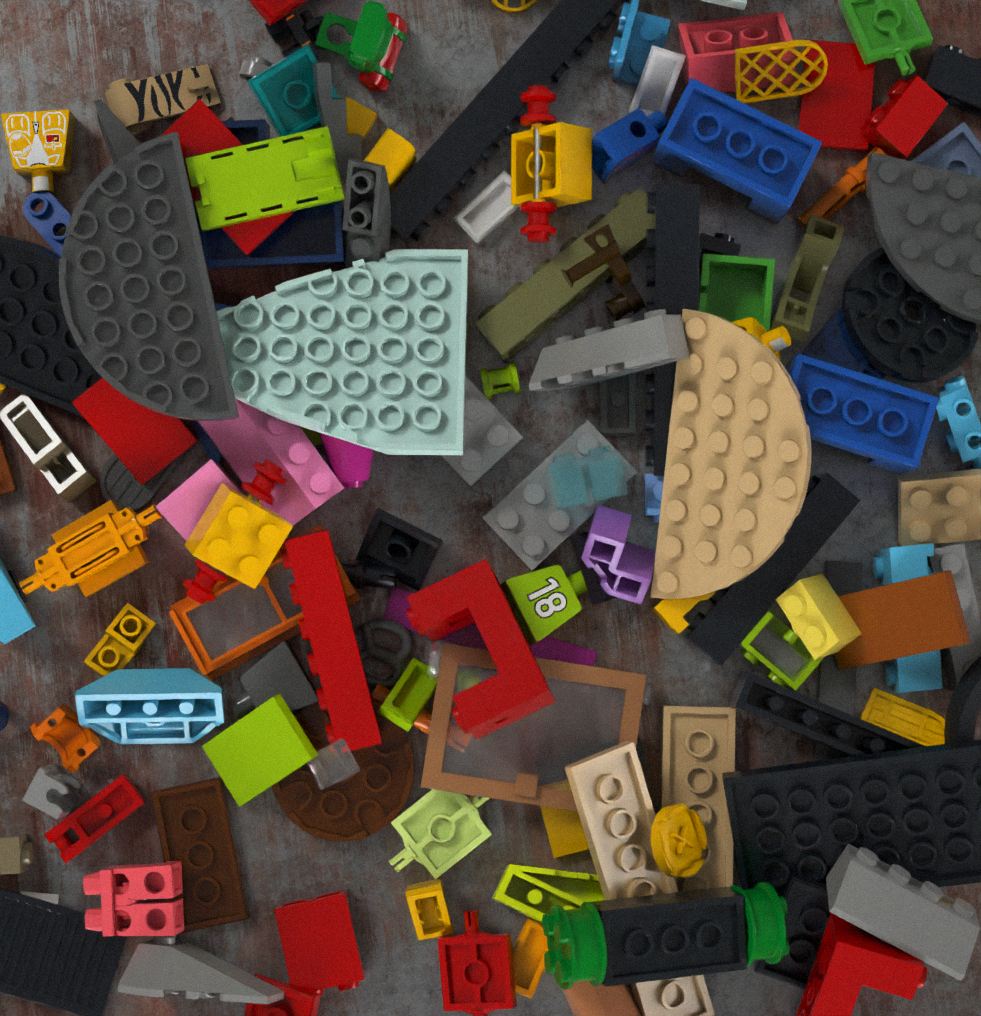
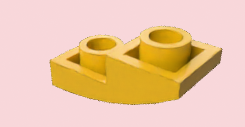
[83,602,156,677]

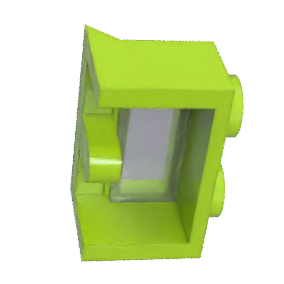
[740,610,824,691]

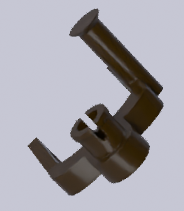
[561,223,645,321]

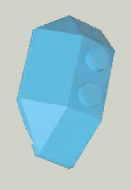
[75,668,225,745]

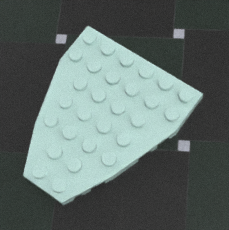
[217,249,468,455]

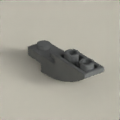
[342,158,391,269]

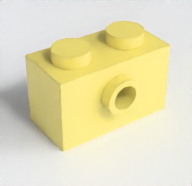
[776,573,862,660]

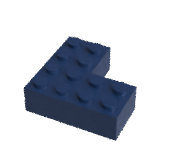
[197,119,346,271]

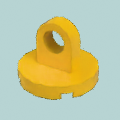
[650,804,707,878]

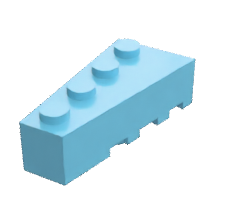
[872,543,943,693]

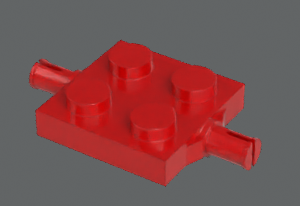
[437,909,517,1016]

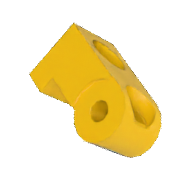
[651,591,716,635]

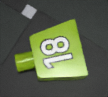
[501,564,588,646]

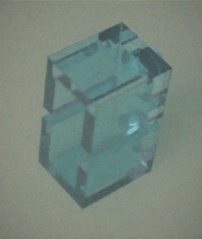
[546,446,628,510]

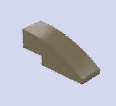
[0,393,97,503]

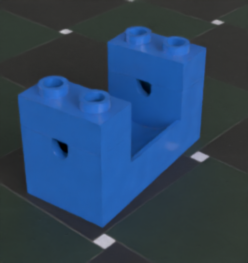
[652,78,822,224]
[785,353,939,474]

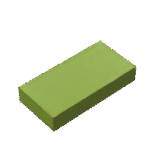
[378,657,438,732]

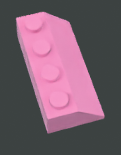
[198,398,344,526]

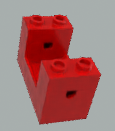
[405,559,556,740]
[795,913,927,1016]

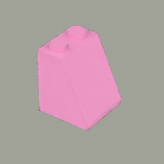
[156,459,248,541]

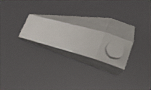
[118,936,284,1004]

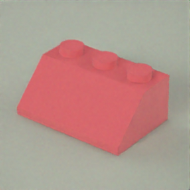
[678,12,796,93]

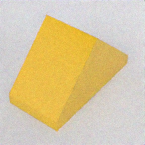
[405,878,454,941]

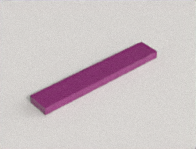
[383,588,597,686]

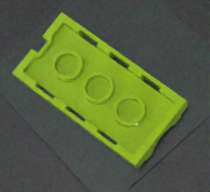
[185,126,345,232]

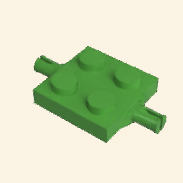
[839,0,933,76]

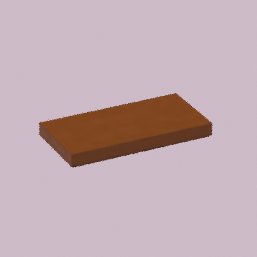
[835,570,971,670]

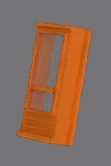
[169,524,362,681]

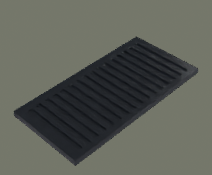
[0,887,127,1016]

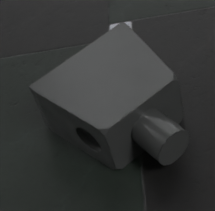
[229,641,318,719]

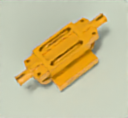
[19,500,162,597]

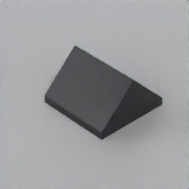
[355,508,444,591]

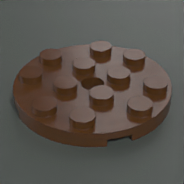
[272,701,415,842]

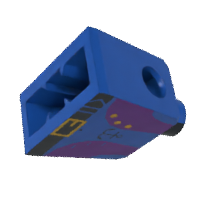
[592,109,668,184]

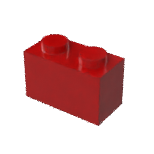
[861,75,948,159]

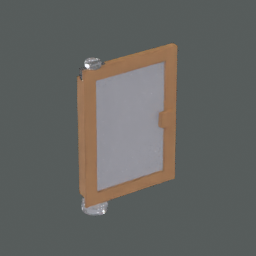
[421,642,652,812]

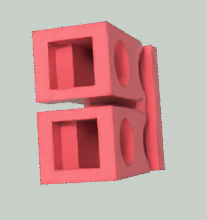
[83,860,185,937]

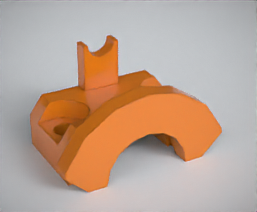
[30,704,101,773]

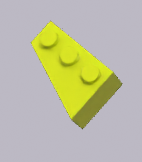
[492,864,605,923]

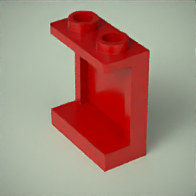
[274,889,366,995]

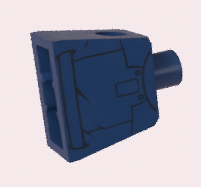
[800,305,886,380]

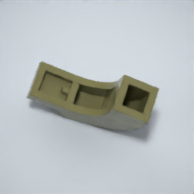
[771,214,844,342]

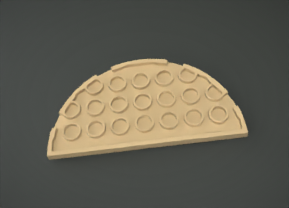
[651,309,812,599]

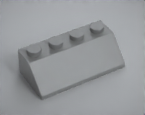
[826,844,980,981]

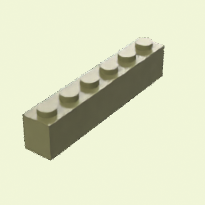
[475,188,653,364]

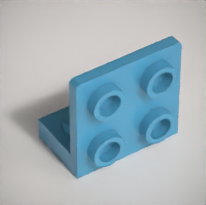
[607,0,671,87]

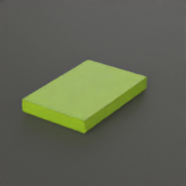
[202,693,318,807]

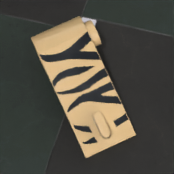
[104,64,221,135]

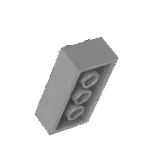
[439,375,523,489]
[482,420,637,572]

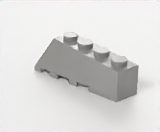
[529,309,689,391]

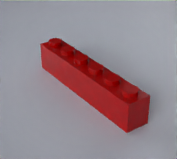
[280,528,382,754]

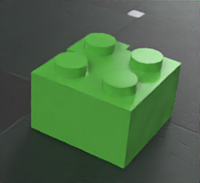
[699,253,775,332]

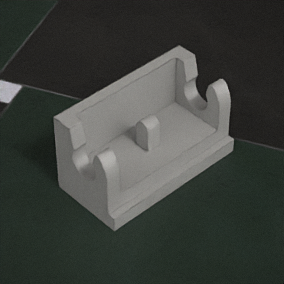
[22,763,82,819]

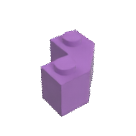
[581,505,656,605]

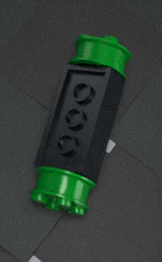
[542,882,789,990]

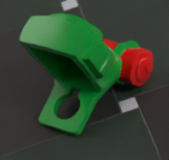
[316,1,408,93]

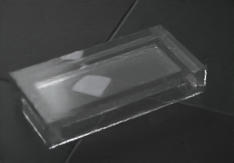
[307,738,360,790]

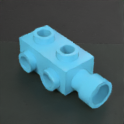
[936,376,981,470]

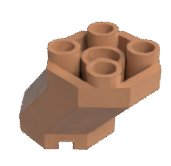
[562,981,642,1016]

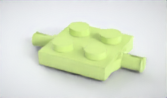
[389,789,492,880]

